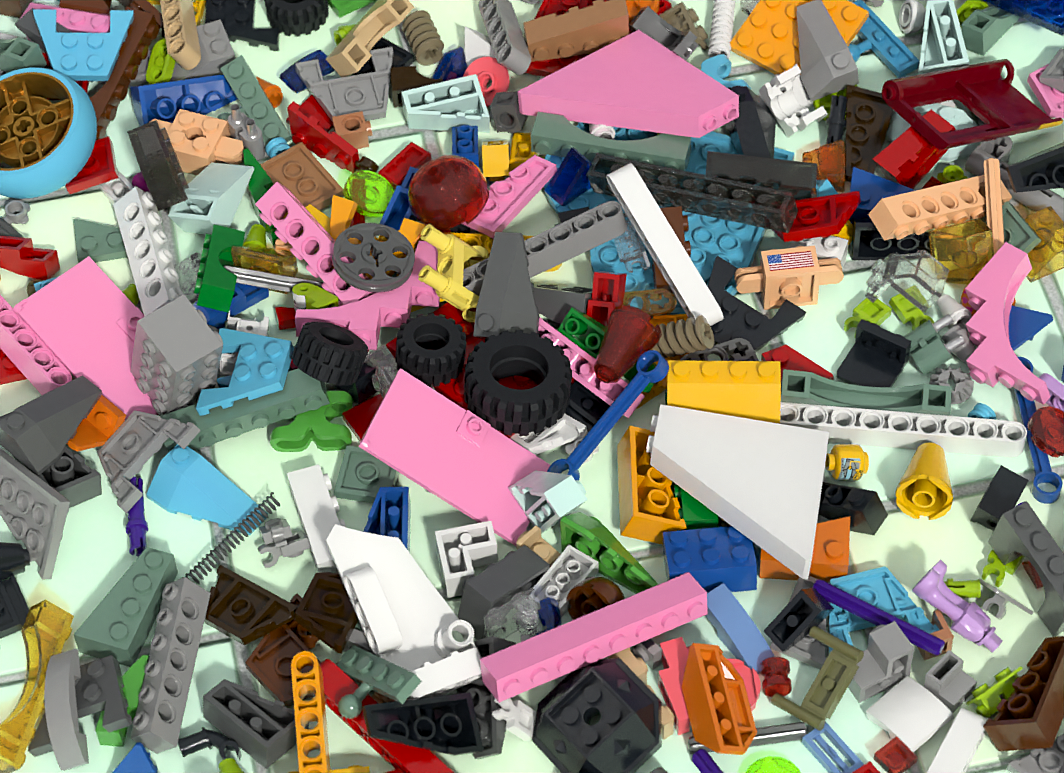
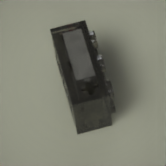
[127,120,189,211]

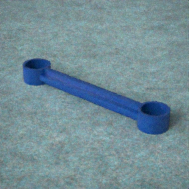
[547,350,669,481]
[1012,357,1063,504]

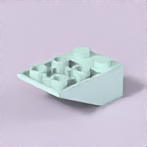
[168,162,255,234]

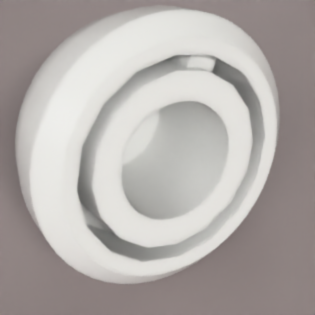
[898,0,926,34]

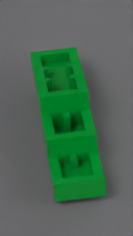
[243,148,279,246]

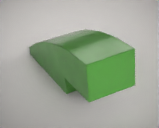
[96,655,149,747]

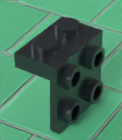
[836,319,911,387]

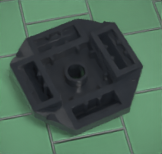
[532,658,662,773]

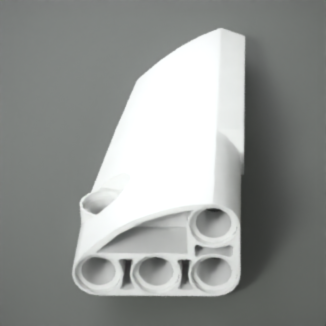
[325,524,482,700]

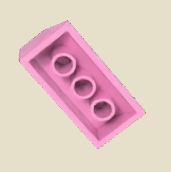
[21,3,110,42]

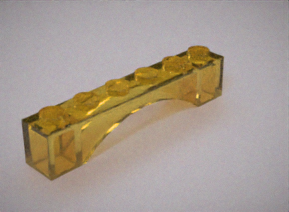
[0,599,74,773]

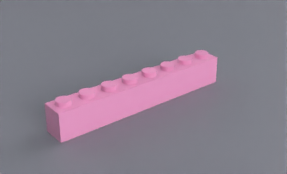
[480,572,708,702]

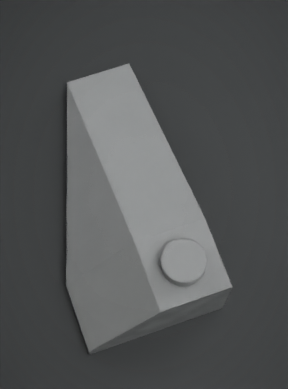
[796,0,859,102]

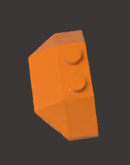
[681,643,757,755]

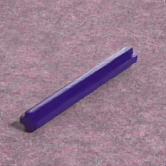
[812,580,945,655]

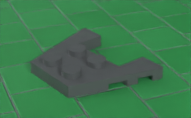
[28,655,132,757]

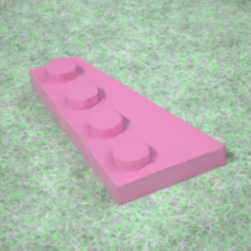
[451,155,557,239]

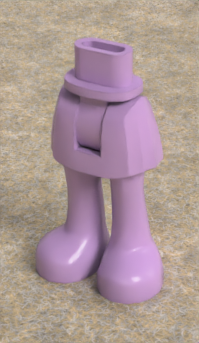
[911,559,1003,653]

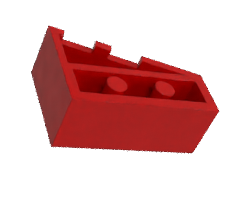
[873,109,956,189]

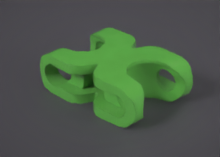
[270,391,353,452]

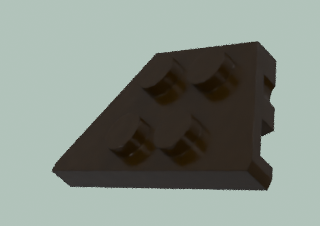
[204,565,298,646]
[295,572,359,654]

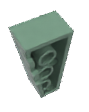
[74,547,178,667]

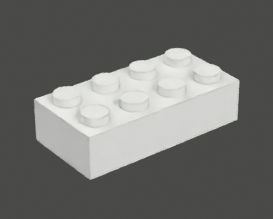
[527,545,599,623]

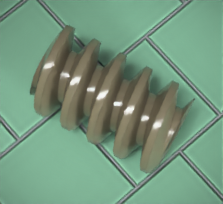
[402,10,444,66]
[652,315,714,358]

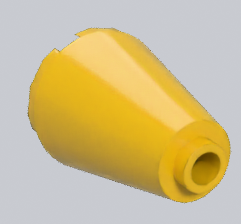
[895,443,953,520]

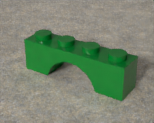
[194,224,245,313]

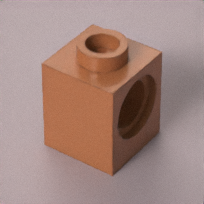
[332,111,372,149]

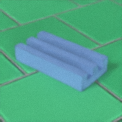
[802,722,864,773]

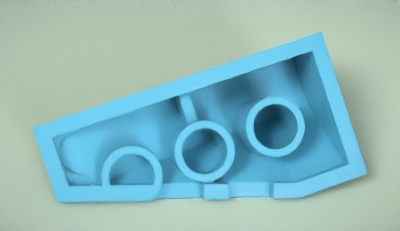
[146,444,268,535]

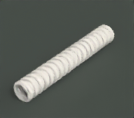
[708,0,736,59]

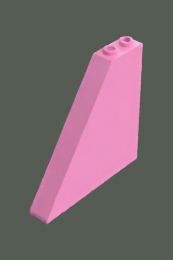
[517,30,739,138]

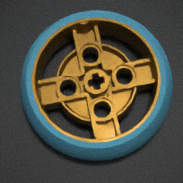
[0,68,97,199]

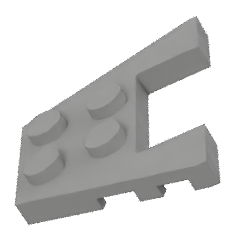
[295,47,393,122]
[97,410,201,513]

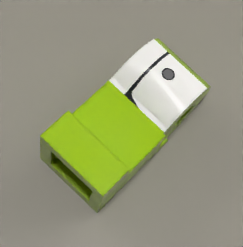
[292,283,339,311]

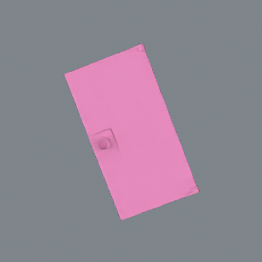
[13,256,159,421]
[358,368,550,546]

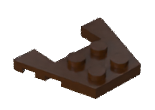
[245,593,355,707]

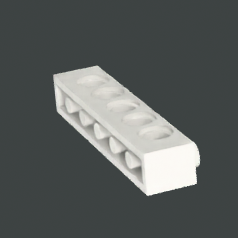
[113,186,183,317]

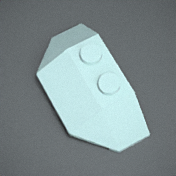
[886,103,983,161]

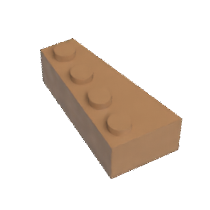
[523,0,629,62]

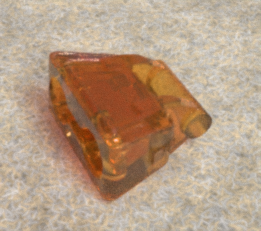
[802,140,845,192]

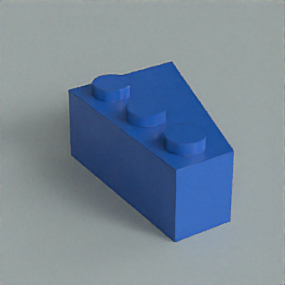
[849,167,916,223]

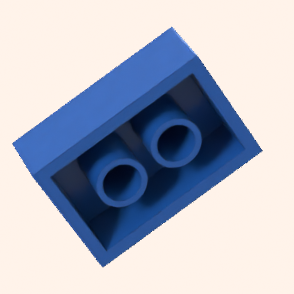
[663,526,757,593]

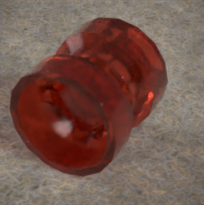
[760,657,792,697]

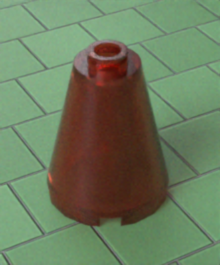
[594,305,662,383]

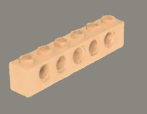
[868,175,1012,241]

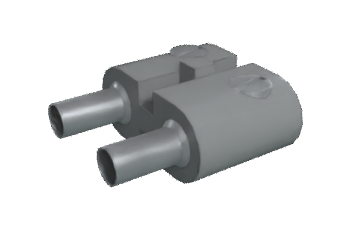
[228,104,266,161]

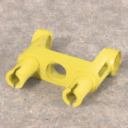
[418,224,489,323]

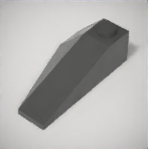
[473,232,540,340]
[0,375,102,476]

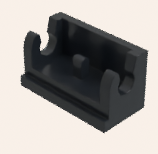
[970,465,1029,531]

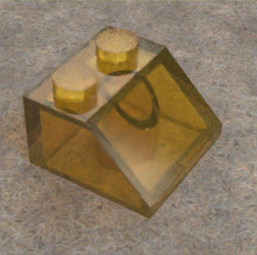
[1024,206,1064,283]
[928,218,994,285]

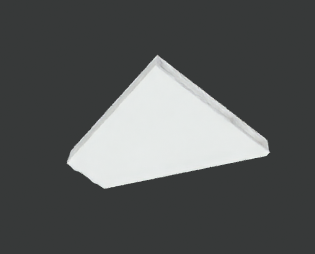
[646,404,829,579]

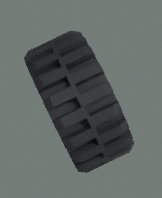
[464,330,572,436]

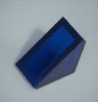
[545,147,593,206]

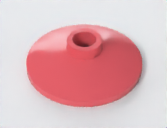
[463,57,510,107]

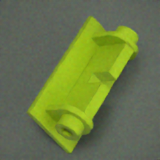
[965,666,1023,718]

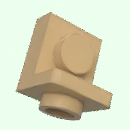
[516,525,561,568]

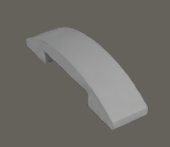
[44,649,89,771]

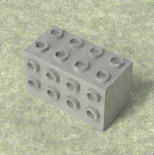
[130,294,223,415]

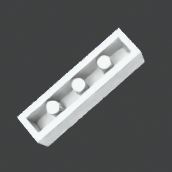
[287,464,346,573]

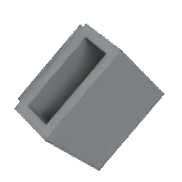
[924,650,977,713]

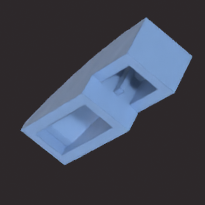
[705,583,777,674]

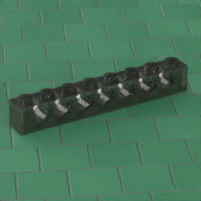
[587,153,798,233]

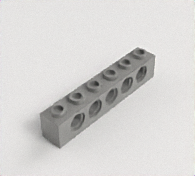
[130,577,210,754]

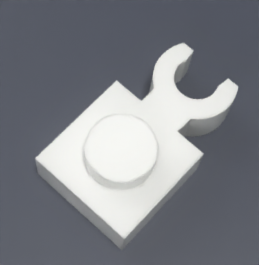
[492,698,536,742]

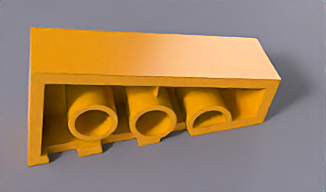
[617,426,687,545]

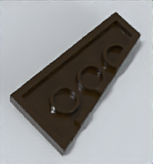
[845,84,894,182]

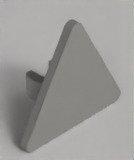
[979,578,1034,620]

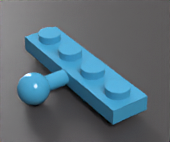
[848,0,920,78]

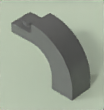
[629,6,699,61]

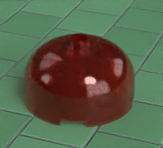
[408,155,489,233]

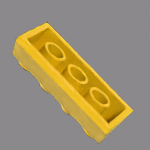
[667,360,781,424]

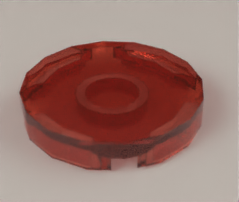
[1027,406,1064,458]

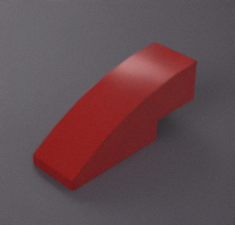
[0,236,60,280]
[587,271,627,333]

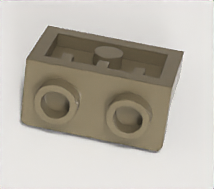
[659,1,709,50]

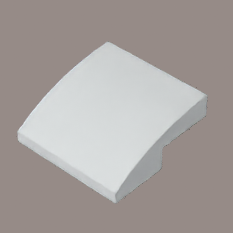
[865,676,954,753]

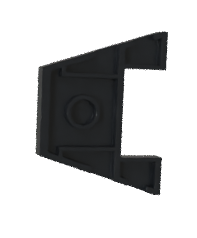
[205,0,280,51]
[707,256,807,357]

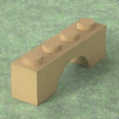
[326,0,414,78]

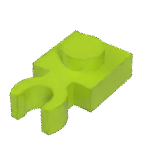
[889,287,934,330]
[844,294,892,338]
[982,549,1025,587]

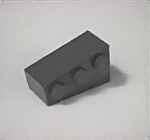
[457,545,550,640]
[203,679,309,769]

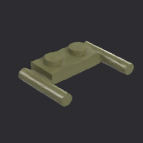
[771,626,864,731]

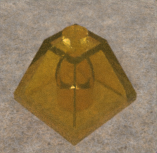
[231,246,298,294]

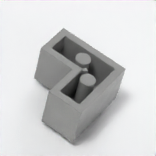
[848,621,914,703]

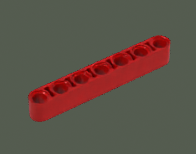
[314,659,454,773]

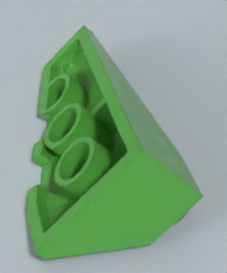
[560,512,659,594]

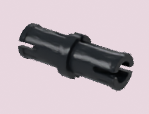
[825,95,848,150]

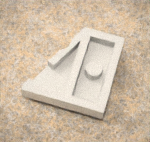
[510,414,588,455]

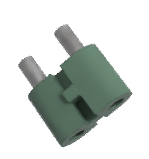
[904,314,966,375]

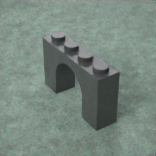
[988,501,1064,637]

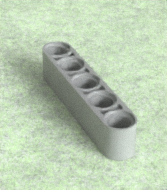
[478,0,531,75]

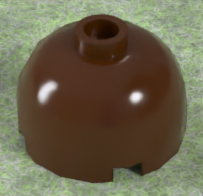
[567,577,625,620]

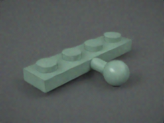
[217,55,292,145]
[337,645,422,718]

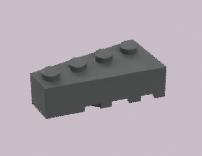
[0,412,102,508]

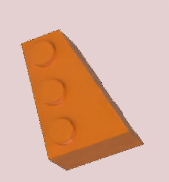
[759,516,850,583]

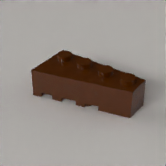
[983,636,1064,751]

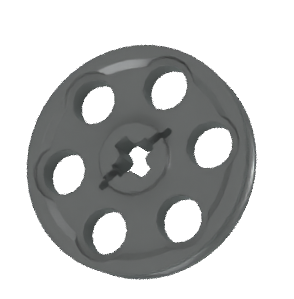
[332,223,415,292]

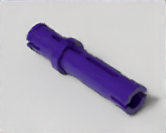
[125,477,149,556]

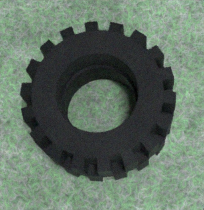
[264,0,329,37]
[395,313,466,387]
[291,322,368,385]

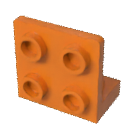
[67,395,126,451]

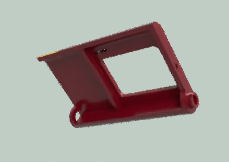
[881,59,1064,150]

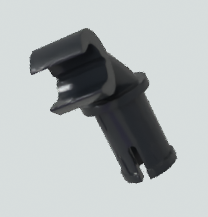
[178,727,242,761]

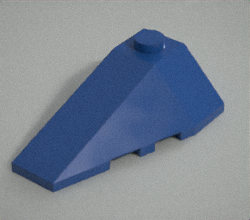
[130,74,238,133]

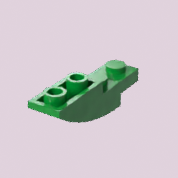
[558,307,657,393]

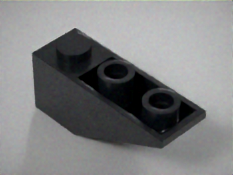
[818,482,888,535]

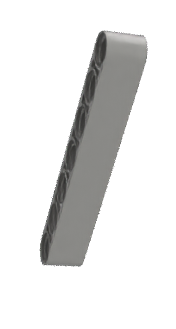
[463,201,627,296]

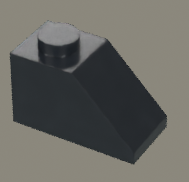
[763,588,834,652]

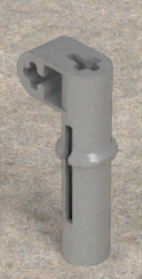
[965,136,1064,229]

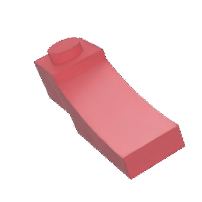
[658,637,690,735]

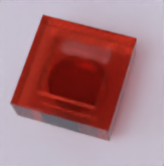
[873,736,917,773]

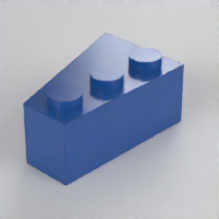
[362,486,411,553]

